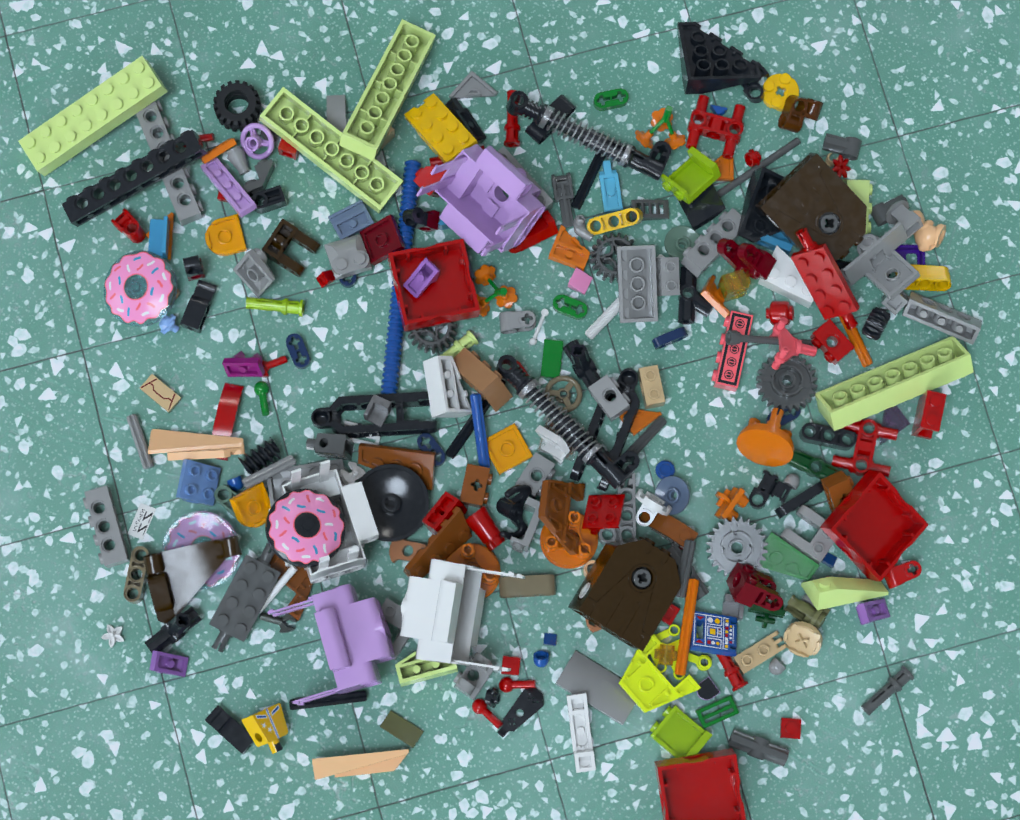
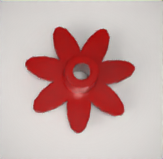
[832,155,851,178]

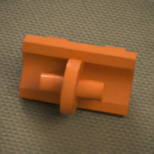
[714,487,749,522]

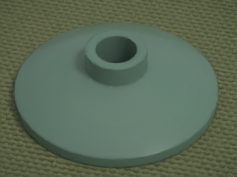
[664,226,700,261]

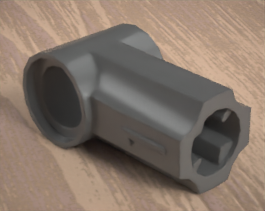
[822,133,862,161]
[871,194,910,227]

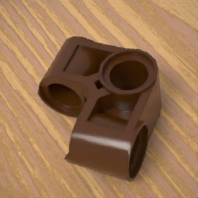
[778,95,823,133]

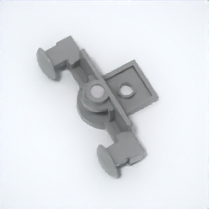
[840,200,923,300]

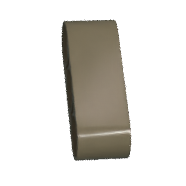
[124,546,151,604]
[499,574,556,598]

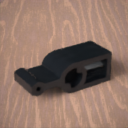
[251,185,287,214]
[180,280,217,333]
[205,705,254,754]

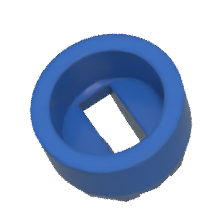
[227,476,243,491]
[533,651,549,668]

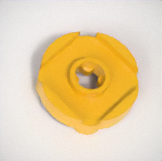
[762,73,799,111]

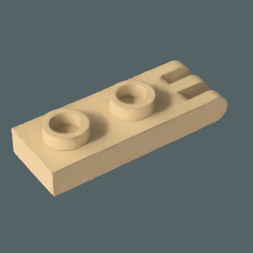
[733,631,787,674]

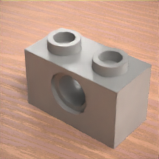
[588,374,631,422]
[515,452,556,499]

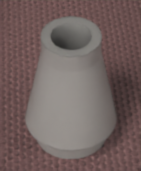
[226,146,250,175]

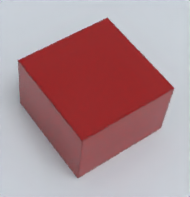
[501,656,520,676]

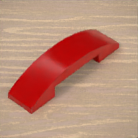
[212,383,244,461]

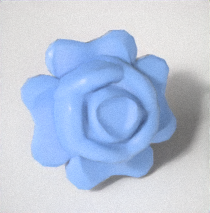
[159,314,179,334]

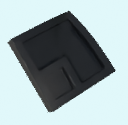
[678,184,726,230]

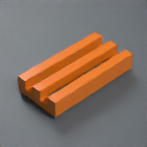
[200,138,237,164]

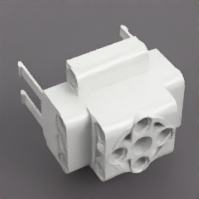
[268,460,379,584]
[400,559,525,672]

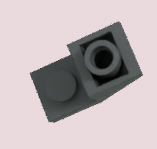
[242,159,275,197]

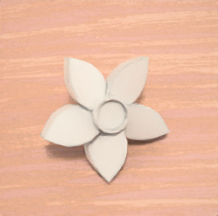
[101,625,124,648]

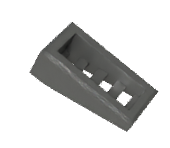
[630,199,669,221]

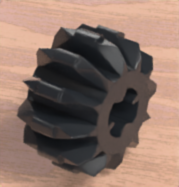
[862,307,890,341]

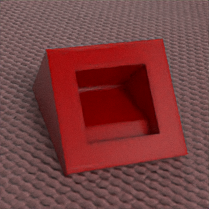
[316,270,335,288]

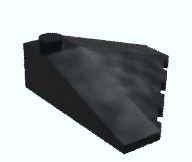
[677,22,762,94]
[737,167,784,243]

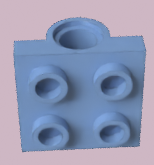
[176,459,221,506]

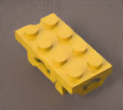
[404,93,478,163]

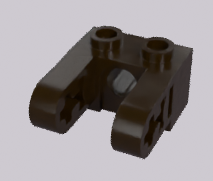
[262,218,320,277]

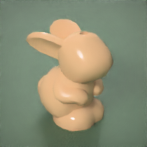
[903,210,946,252]

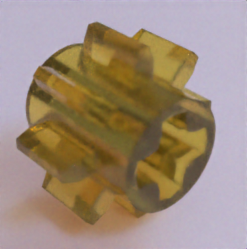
[654,644,678,666]

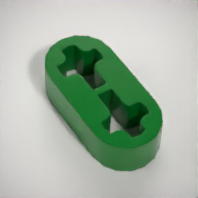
[593,88,629,111]
[552,295,587,320]

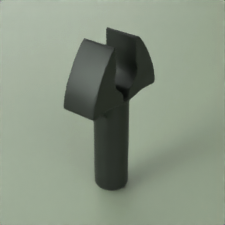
[259,612,297,633]

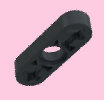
[775,481,824,519]

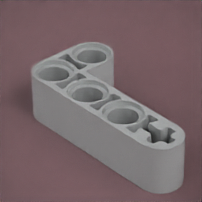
[598,468,636,545]

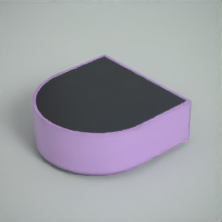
[696,677,720,700]

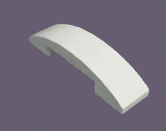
[566,692,596,773]

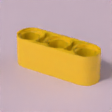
[587,208,643,235]
[895,264,951,291]

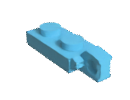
[599,160,623,213]

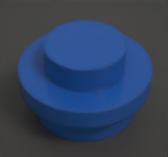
[655,461,675,479]

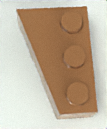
[453,348,513,412]

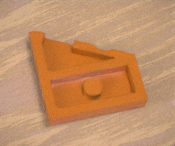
[548,225,590,272]

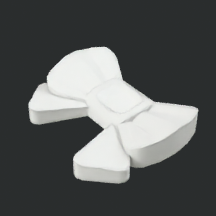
[340,462,366,485]

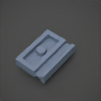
[328,200,374,240]

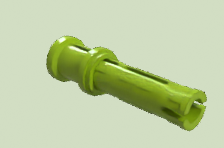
[246,297,305,317]

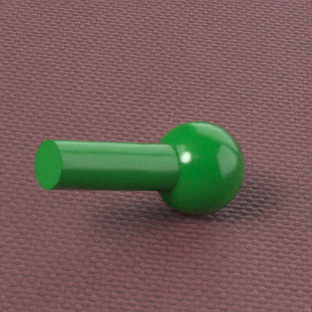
[254,381,270,416]

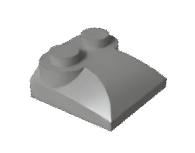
[324,234,372,280]
[233,248,275,298]

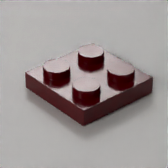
[360,214,405,266]

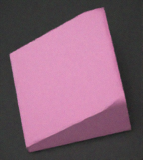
[568,268,593,295]

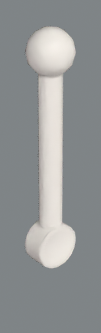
[529,309,549,345]

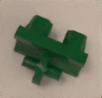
[748,598,786,629]

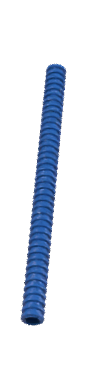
[380,160,421,394]

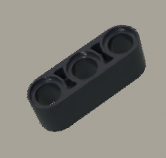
[525,94,576,145]
[799,423,857,451]

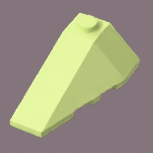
[801,577,889,611]

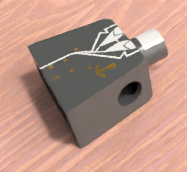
[306,433,354,461]

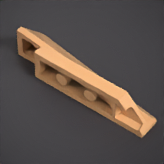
[148,429,245,461]
[312,749,409,780]

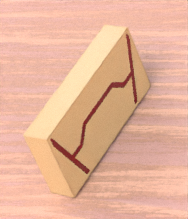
[140,374,182,413]

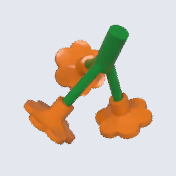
[635,105,686,150]
[474,264,518,317]

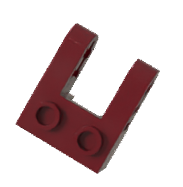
[717,238,777,280]
[726,562,783,611]

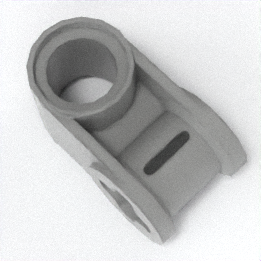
[499,310,536,334]

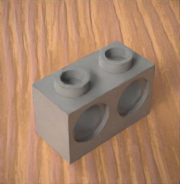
[656,257,680,296]

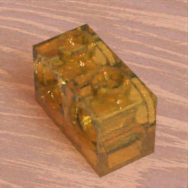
[718,269,751,303]

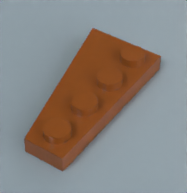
[358,443,436,491]
[405,506,472,578]

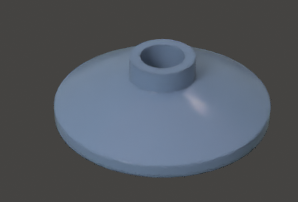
[655,476,690,515]

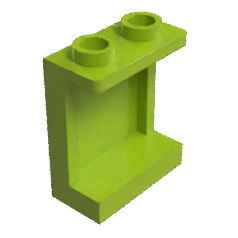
[660,146,721,205]
[650,705,712,758]

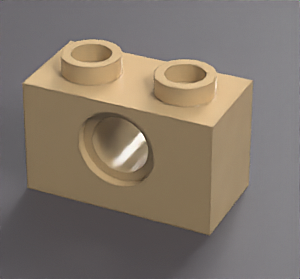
[637,365,665,410]

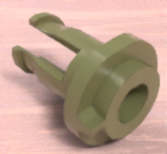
[784,594,830,630]

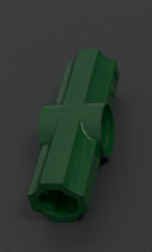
[787,449,845,480]

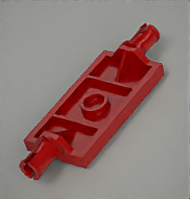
[791,228,860,330]

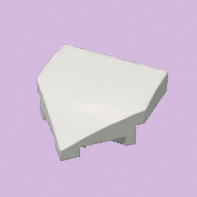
[535,425,570,465]

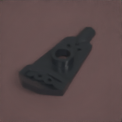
[497,688,544,737]

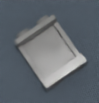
[509,497,540,553]

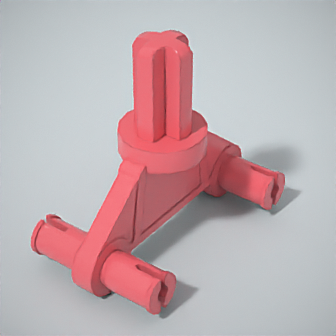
[770,317,817,370]

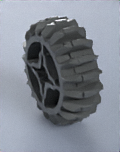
[590,232,635,283]
[406,322,457,354]

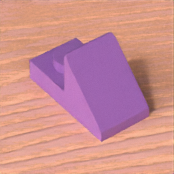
[403,257,440,299]
[856,598,890,625]
[149,651,189,677]

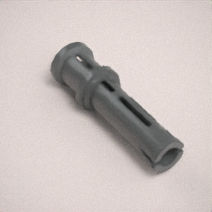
[861,665,915,716]

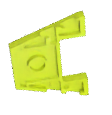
[618,634,701,713]

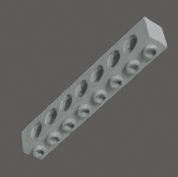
[136,100,204,226]

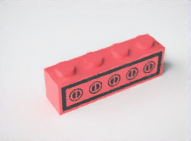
[711,310,754,392]

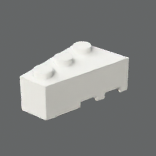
[758,246,814,308]
[423,356,472,418]

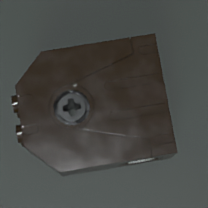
[755,152,867,260]
[568,536,681,651]

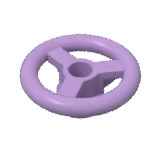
[240,123,274,160]

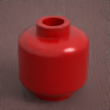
[766,301,794,325]

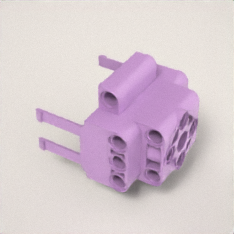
[416,144,546,256]
[267,584,396,706]

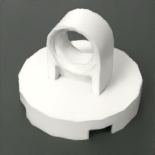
[635,489,672,526]

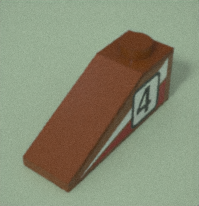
[639,512,698,551]

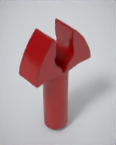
[262,355,288,378]

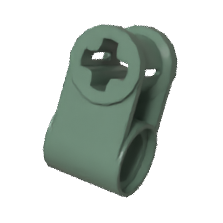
[214,486,237,519]

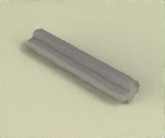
[126,414,154,469]
[242,455,296,489]

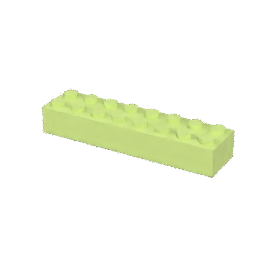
[339,19,436,161]
[18,56,168,176]
[259,87,403,214]
[815,336,974,431]

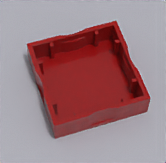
[388,239,480,332]
[820,470,929,582]
[654,748,746,820]

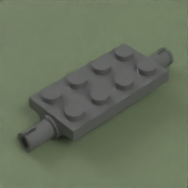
[209,543,281,653]

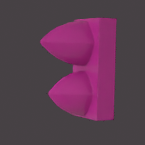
[222,351,265,377]

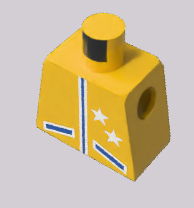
[241,703,288,754]

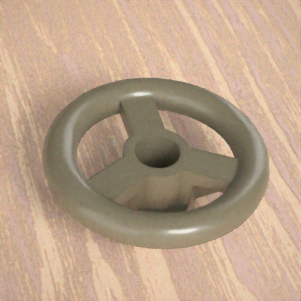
[545,375,583,413]

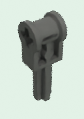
[551,172,574,228]

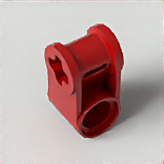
[111,208,146,243]
[884,560,922,589]

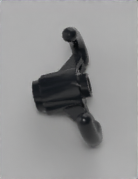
[496,484,532,539]

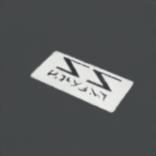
[128,503,156,540]

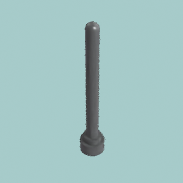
[725,330,812,346]

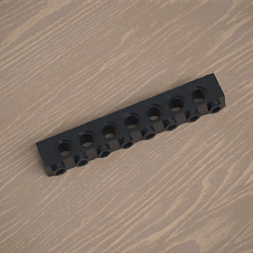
[62,130,208,227]

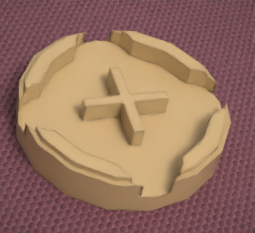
[783,621,823,657]

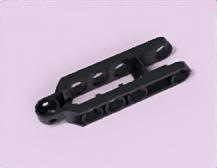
[570,368,640,492]
[311,392,437,438]

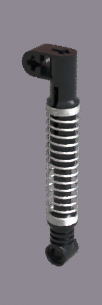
[506,91,671,181]
[496,355,640,489]

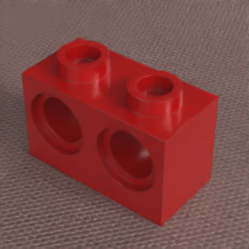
[422,491,468,535]

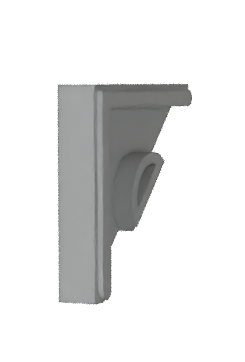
[449,71,498,99]

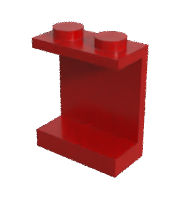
[911,390,947,440]

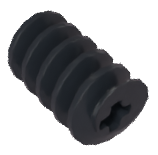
[238,437,281,474]

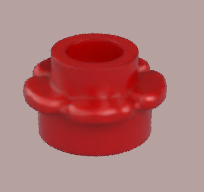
[744,149,761,167]

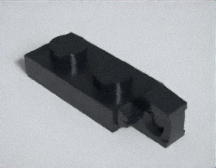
[445,97,486,143]

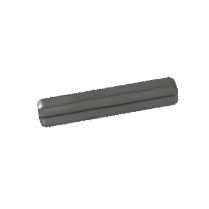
[626,416,667,462]
[676,540,696,598]

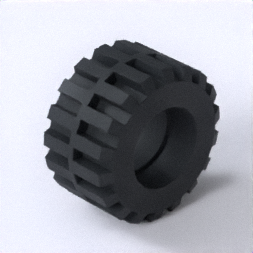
[213,80,262,132]

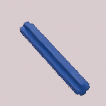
[470,393,490,468]

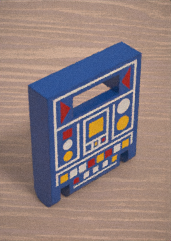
[689,611,737,657]

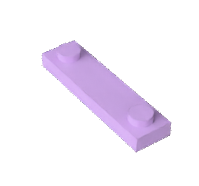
[200,157,257,218]

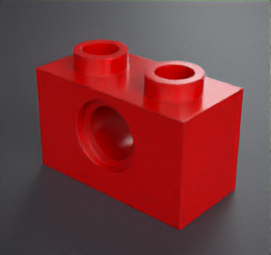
[810,319,855,365]

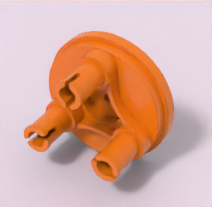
[736,408,794,467]
[540,511,598,569]
[445,543,501,599]

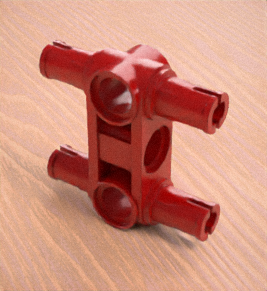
[686,95,745,159]
[832,419,898,478]

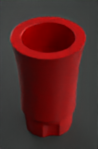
[465,506,505,551]

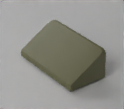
[380,711,424,748]

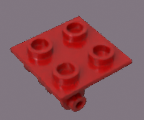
[582,494,625,535]

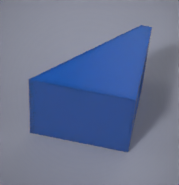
[710,105,728,116]
[821,552,837,568]
[543,633,557,646]

